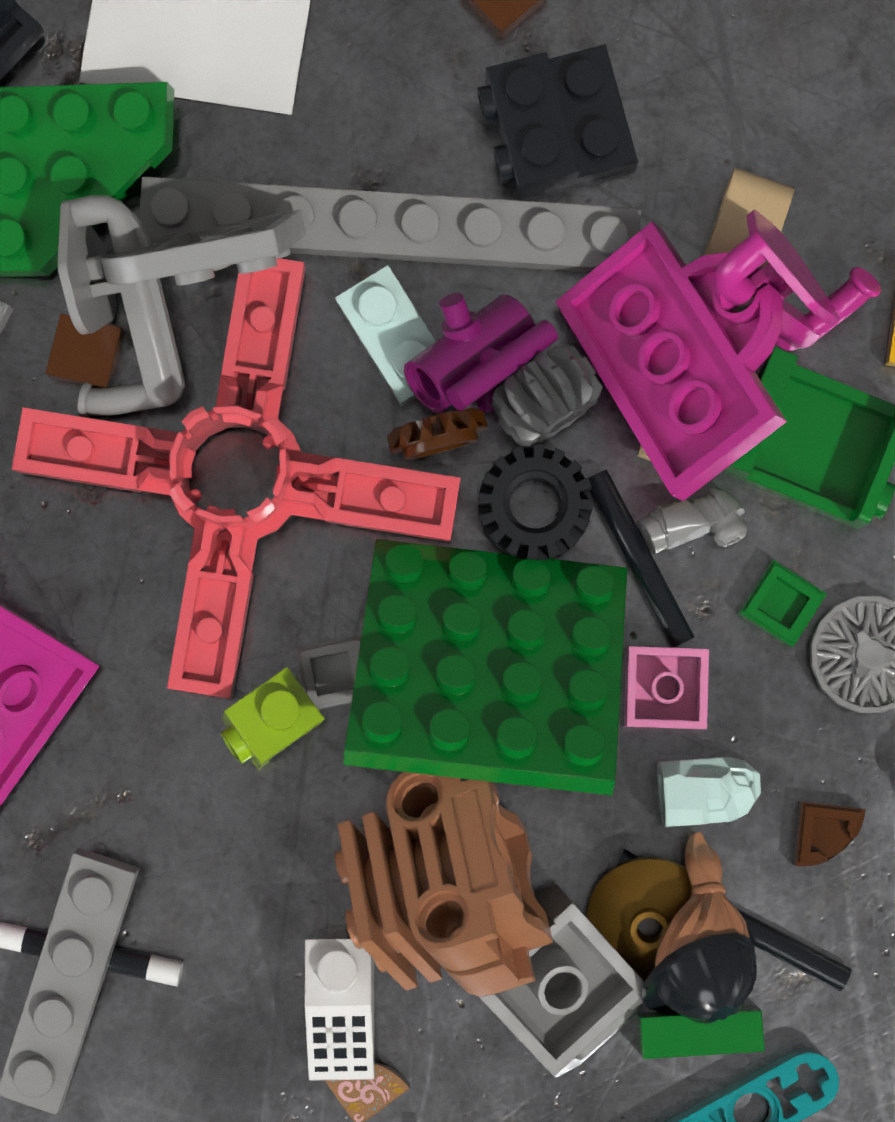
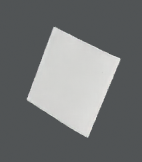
[79,0,311,115]

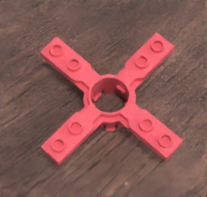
[11,258,461,699]

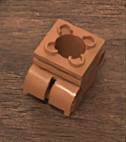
[335,772,553,997]

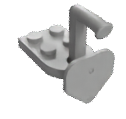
[58,195,306,418]

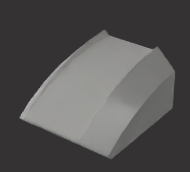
[478,884,644,1078]

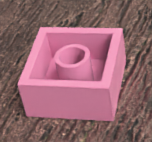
[624,646,709,729]

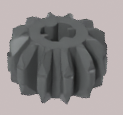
[491,346,603,446]

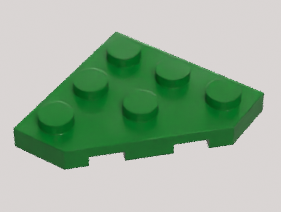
[0,82,174,277]

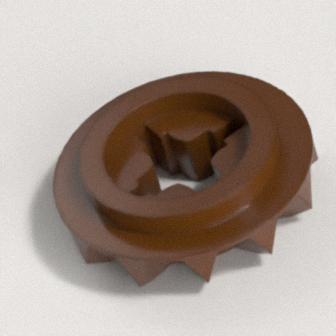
[387,408,489,460]

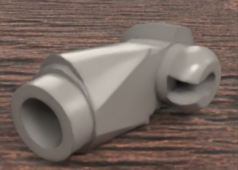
[637,487,747,554]

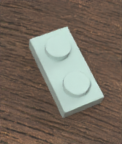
[335,265,436,407]

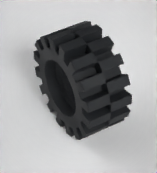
[478,444,594,560]

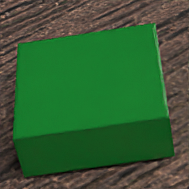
[737,560,827,648]

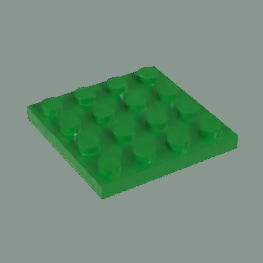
[344,539,627,796]

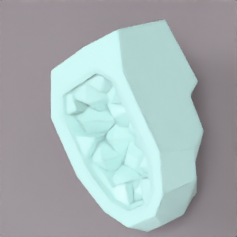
[657,757,761,827]

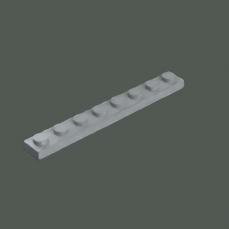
[139,177,641,272]

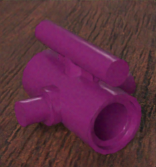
[404,293,558,413]

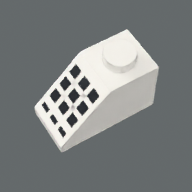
[305,939,375,1081]

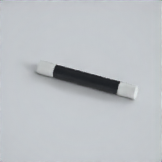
[0,921,184,987]

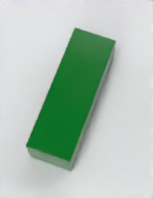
[637,1005,765,1059]

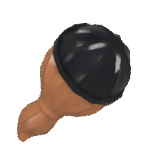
[640,832,757,1024]

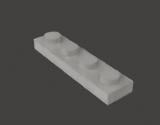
[0,848,140,1115]

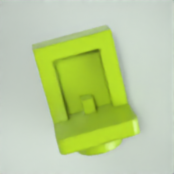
[220,667,325,770]

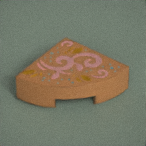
[324,1062,410,1122]

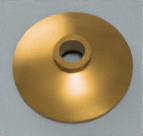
[587,857,692,982]

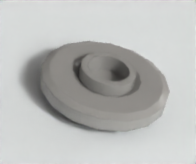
[810,596,895,713]

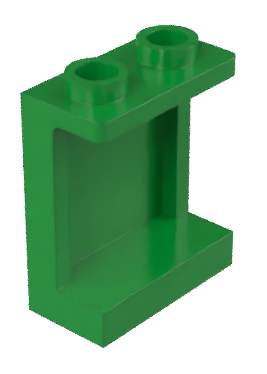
[721,347,895,529]

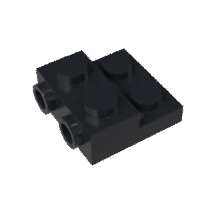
[477,44,638,200]

